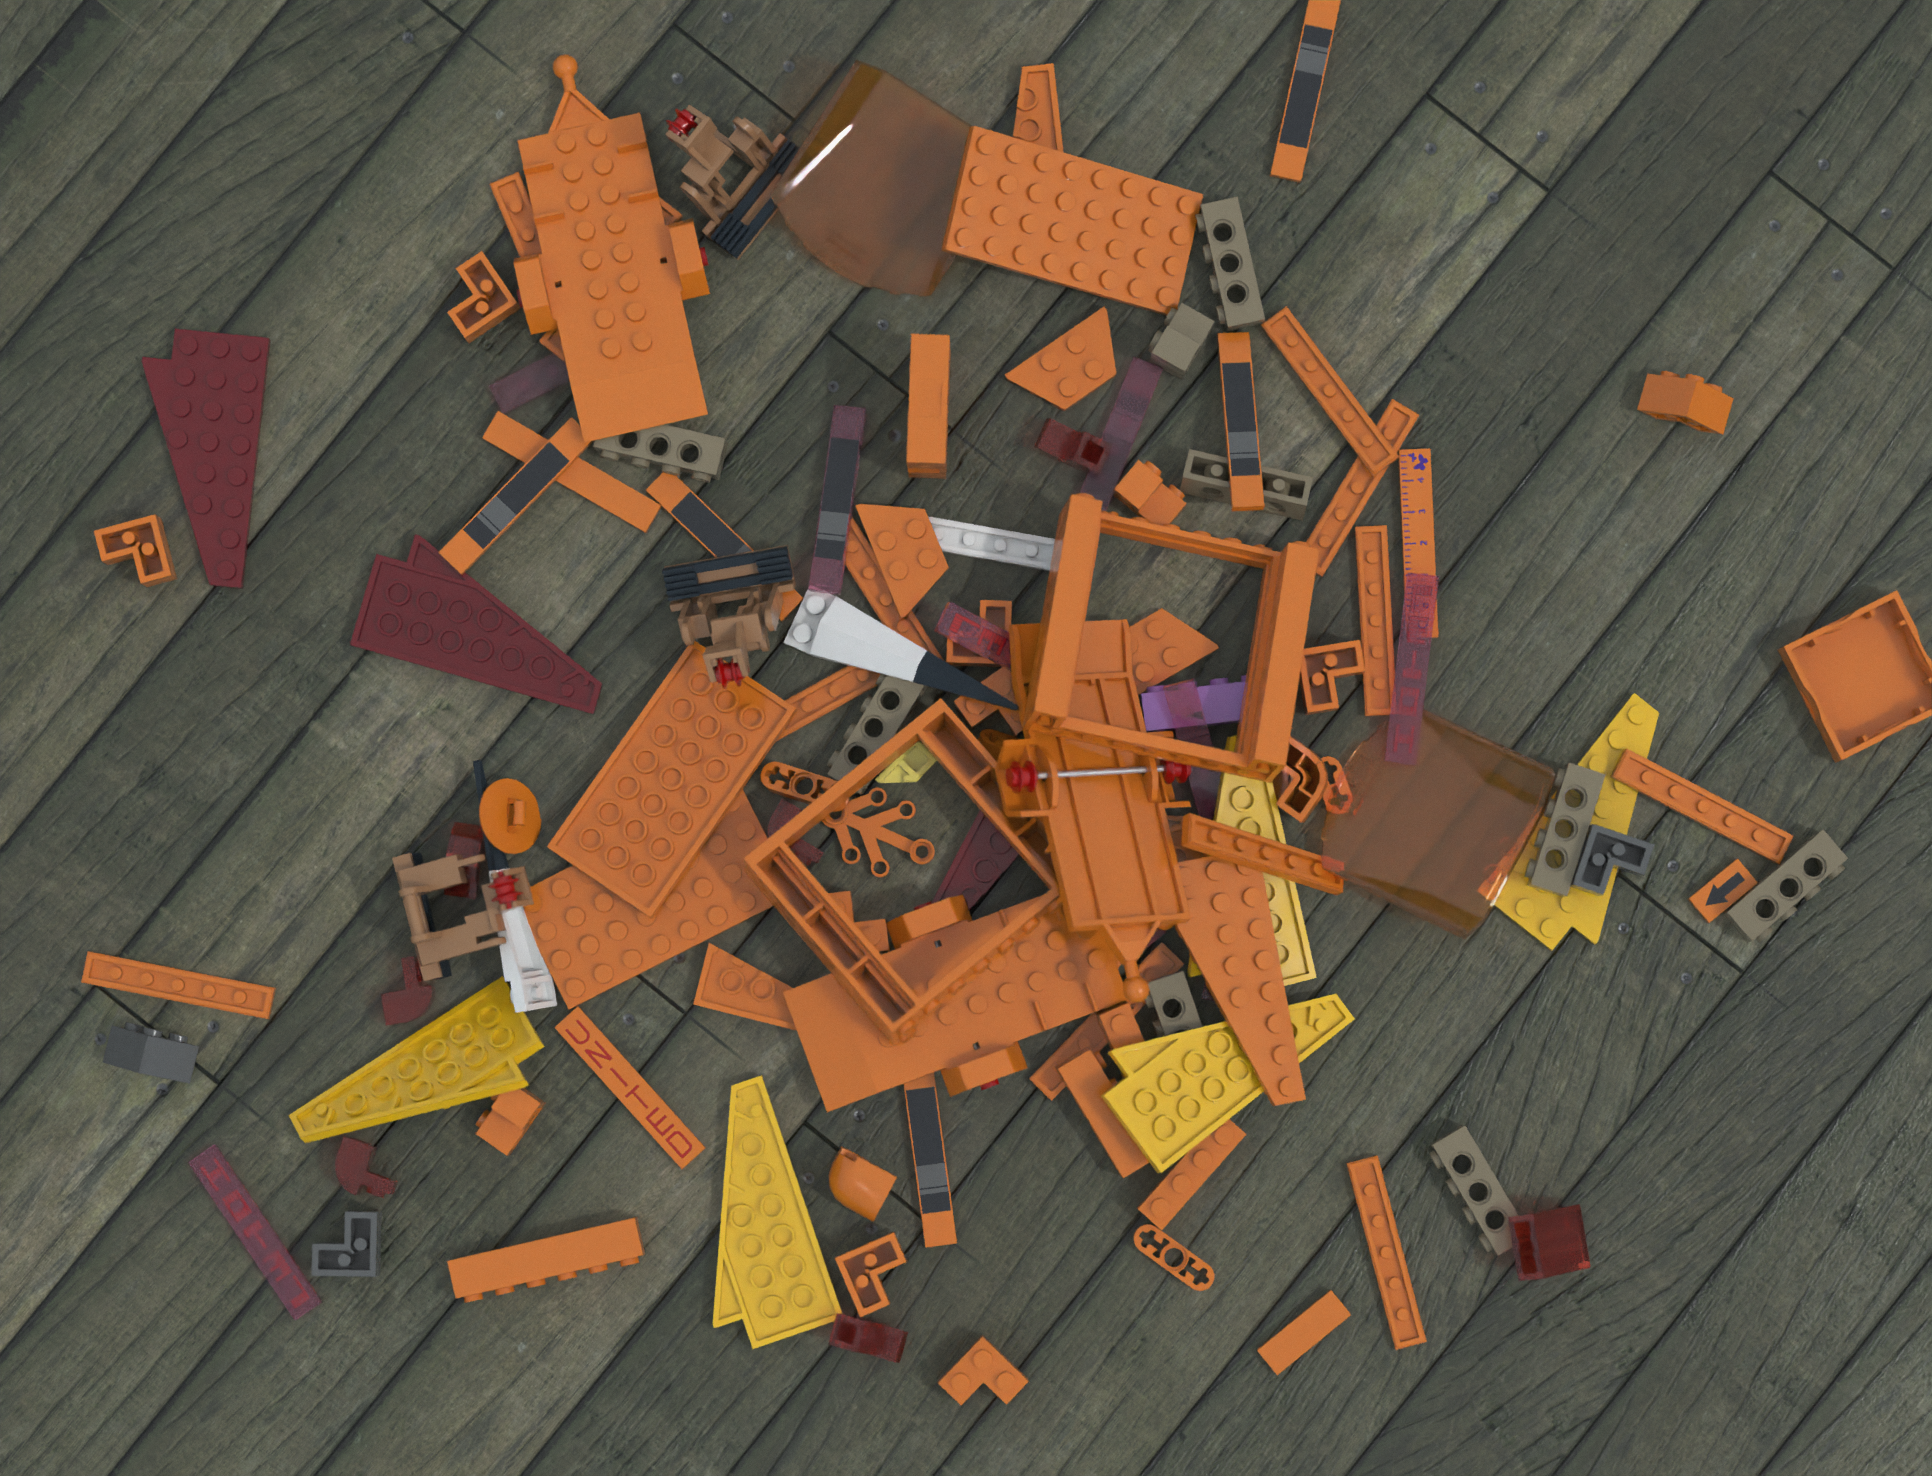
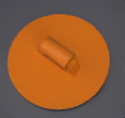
[479,778,541,854]

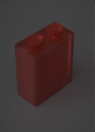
[1508,1204,1591,1281]

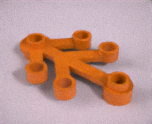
[821,787,935,878]

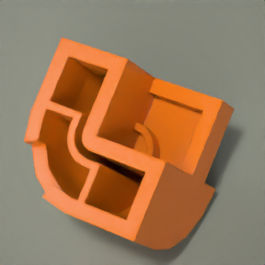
[1272,735,1328,823]
[828,1146,897,1222]

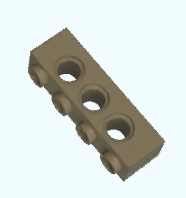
[1195,197,1265,332]
[593,424,728,483]
[1180,449,1313,521]
[827,674,928,794]
[1524,763,1606,897]
[1723,829,1848,942]
[1145,970,1202,1038]
[1428,1125,1531,1256]

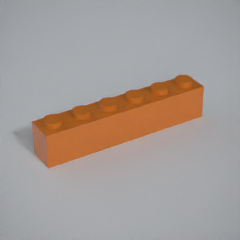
[447,1217,645,1303]

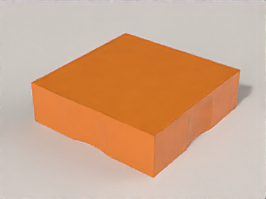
[907,334,951,479]
[1778,590,1932,763]

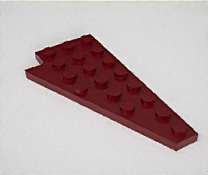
[142,329,271,589]
[350,534,603,715]

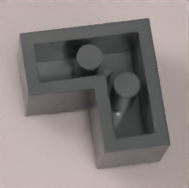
[1571,824,1654,896]
[103,1022,199,1084]
[311,1211,382,1277]

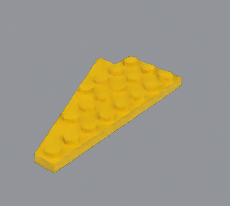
[1476,693,1659,951]
[1187,735,1317,986]
[289,976,544,1143]
[1101,994,1355,1173]
[713,1075,844,1349]

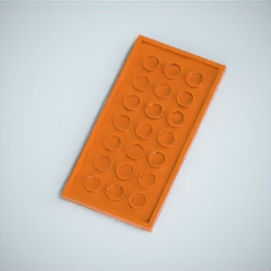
[941,126,1203,316]
[547,641,797,919]
[523,789,773,1010]

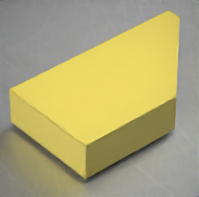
[875,741,937,783]

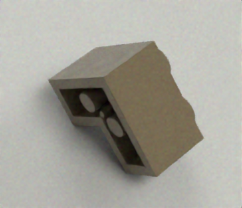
[1148,303,1215,380]

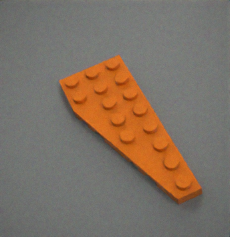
[1174,856,1306,1106]

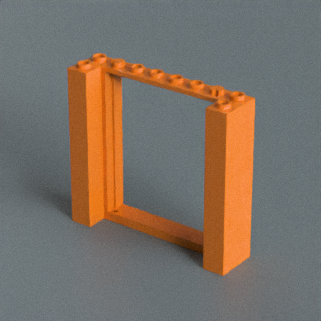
[1022,493,1319,783]
[743,698,1062,1045]

